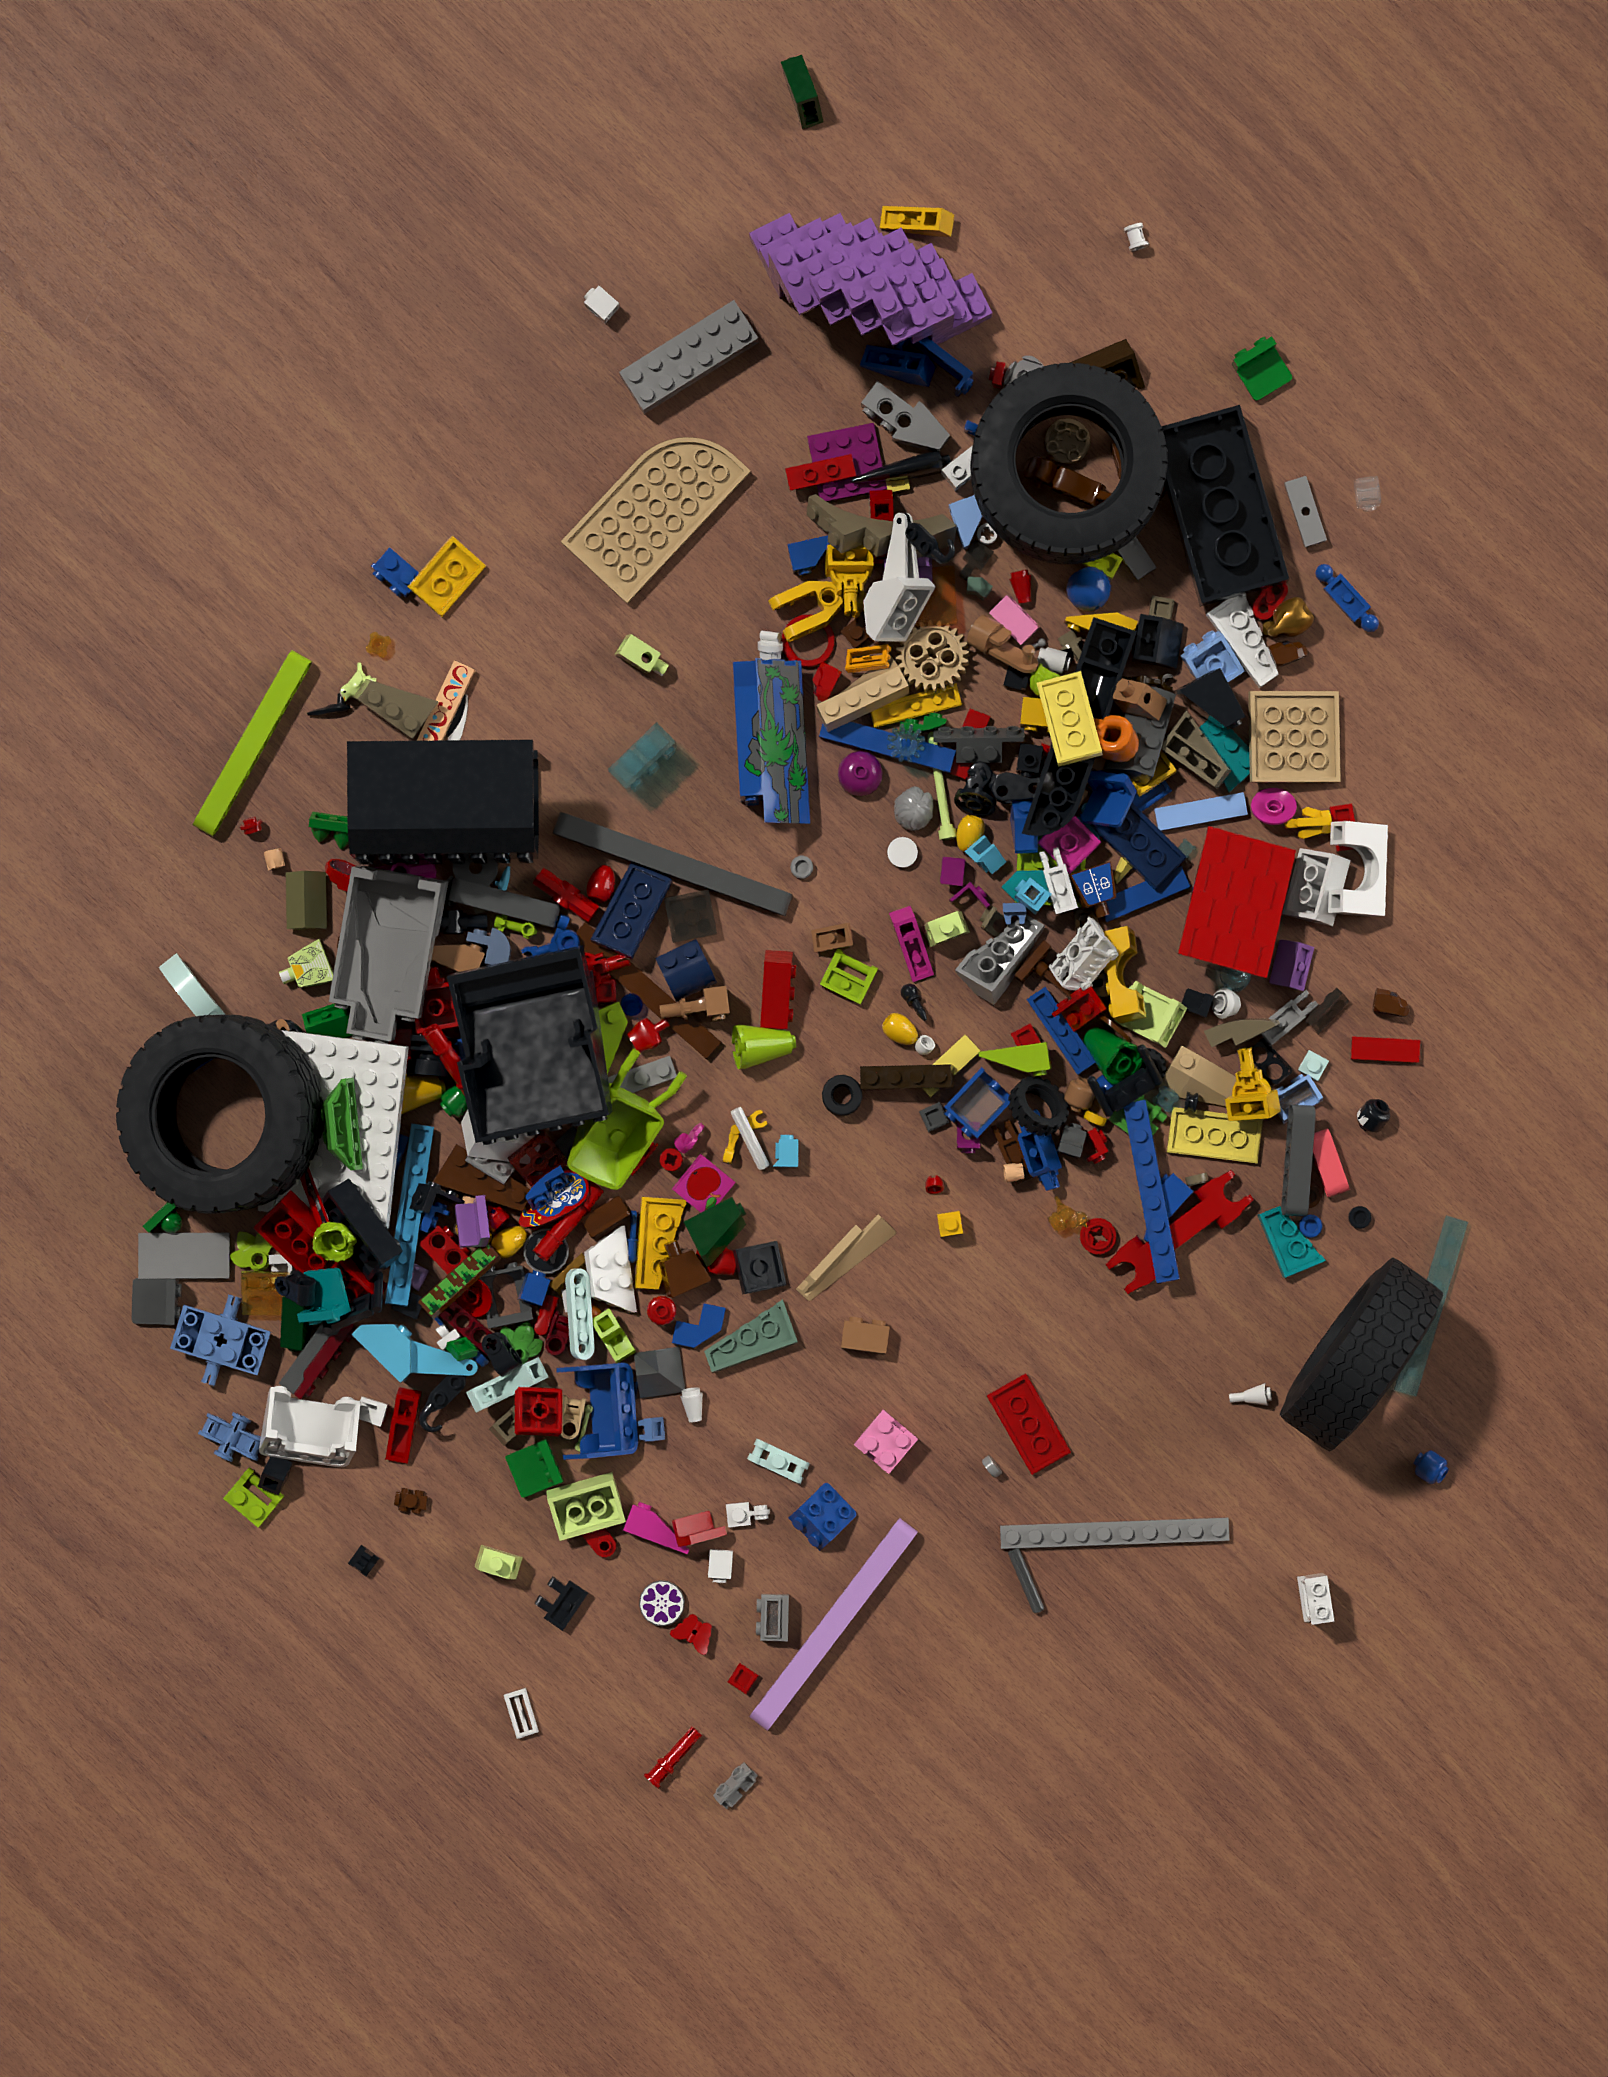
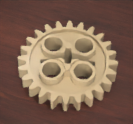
[896,620,970,693]

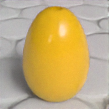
[956,815,985,852]
[882,1013,918,1045]
[491,1226,527,1258]

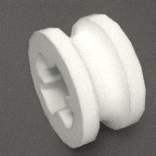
[977,523,997,545]

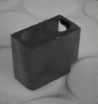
[1252,1037,1293,1087]

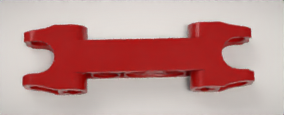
[1105,1170,1254,1294]

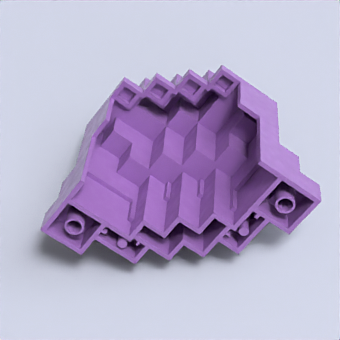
[749,213,992,346]

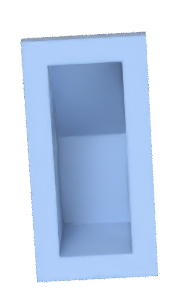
[948,495,982,550]

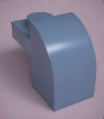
[466,928,511,965]

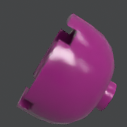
[838,751,883,796]

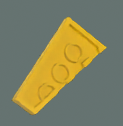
[635,1197,687,1289]

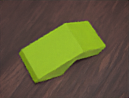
[592,1308,636,1363]

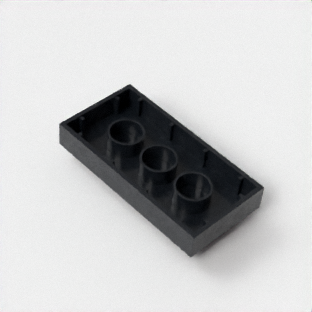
[1161,405,1289,607]

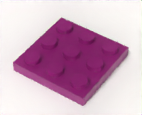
[807,423,887,502]

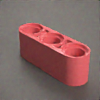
[1313,1128,1350,1198]

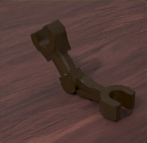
[1121,674,1173,691]

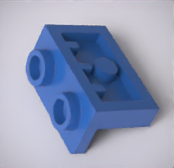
[371,547,419,598]

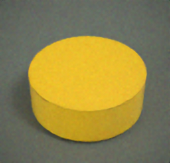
[1084,1110,1107,1127]

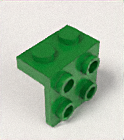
[1232,336,1292,401]

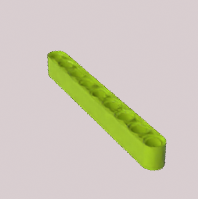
[193,650,312,836]

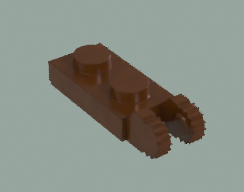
[991,1119,1033,1185]

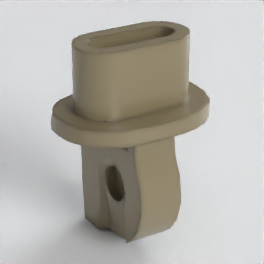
[1058,630,1082,662]

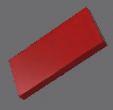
[986,1373,1071,1475]

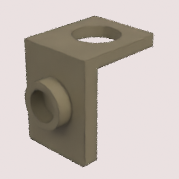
[980,906,1014,937]

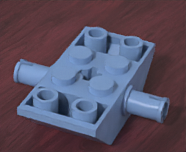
[170,1294,271,1386]

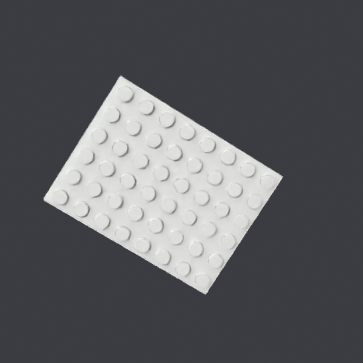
[258,1030,409,1228]

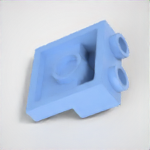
[1180,630,1245,682]

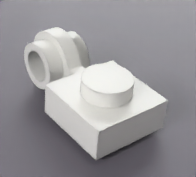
[726,1502,770,1527]

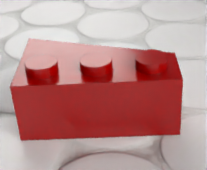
[760,950,796,1029]

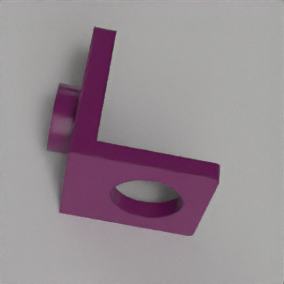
[949,882,990,909]
[957,1122,980,1153]

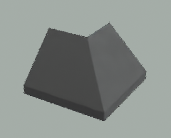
[634,1347,685,1398]

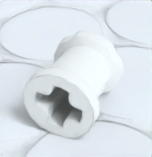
[1124,223,1149,251]

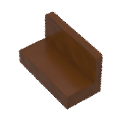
[581,1195,631,1238]

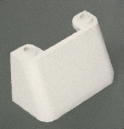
[259,1386,360,1467]

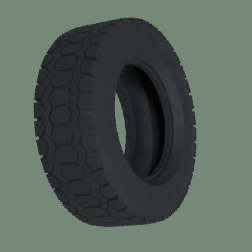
[970,363,1168,564]
[1280,1258,1443,1451]

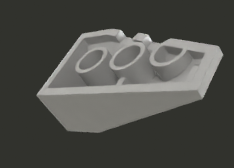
[955,915,1045,1005]

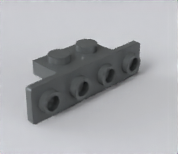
[933,726,1025,763]

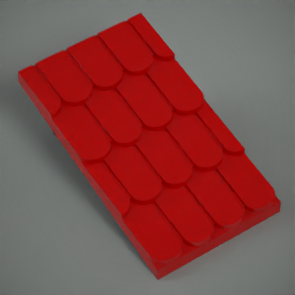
[1177,826,1296,979]

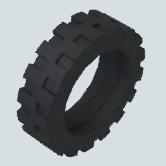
[1008,1076,1069,1136]

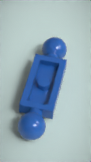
[1315,564,1379,632]

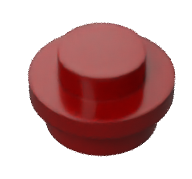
[240,816,262,835]

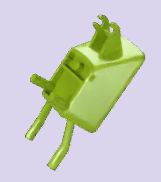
[566,1048,687,1190]

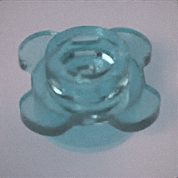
[1153,1086,1179,1112]

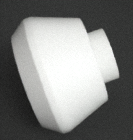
[1211,988,1241,1019]

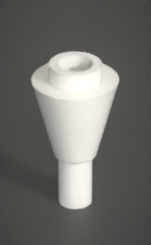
[1229,1383,1272,1406]

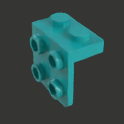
[297,1268,351,1325]

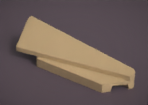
[796,1215,896,1301]

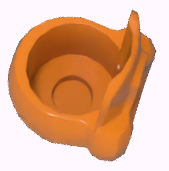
[1093,715,1139,763]

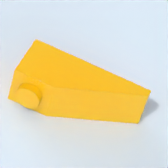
[880,206,954,237]

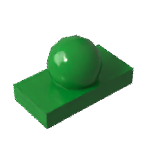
[143,1202,182,1233]

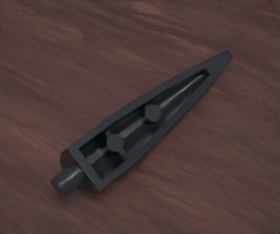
[851,451,951,483]

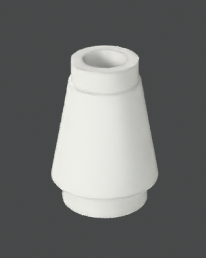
[680,1387,703,1422]

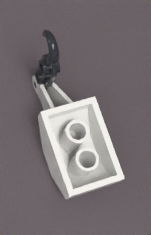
[863,513,955,642]

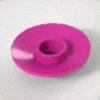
[1251,788,1297,825]

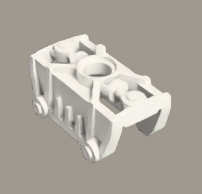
[1049,917,1119,991]

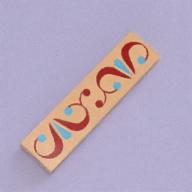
[417,660,475,741]

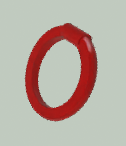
[781,614,835,668]

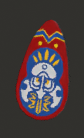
[519,1169,590,1229]

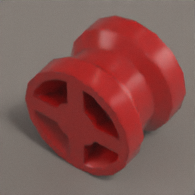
[660,1148,683,1171]

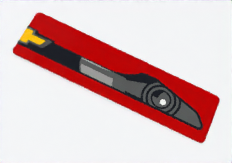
[300,1167,329,1227]

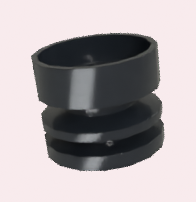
[407,1034,458,1079]

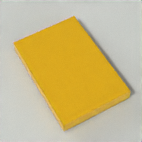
[407,536,486,617]

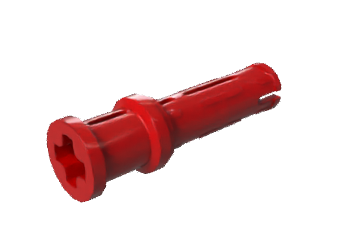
[644,1726,702,1789]

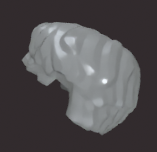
[894,786,933,831]

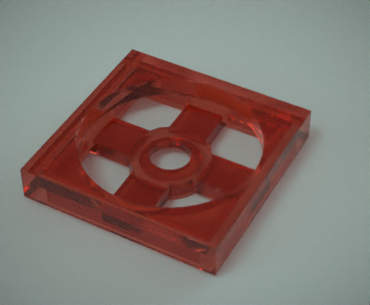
[507,1130,568,1188]

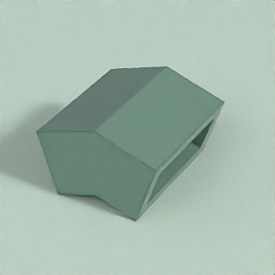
[966,577,993,601]

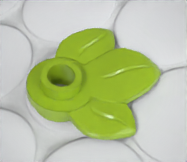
[230,1232,272,1271]

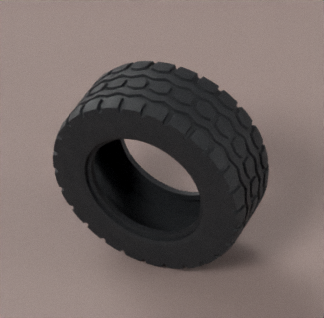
[116,1015,324,1214]

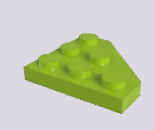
[599,1002,628,1075]

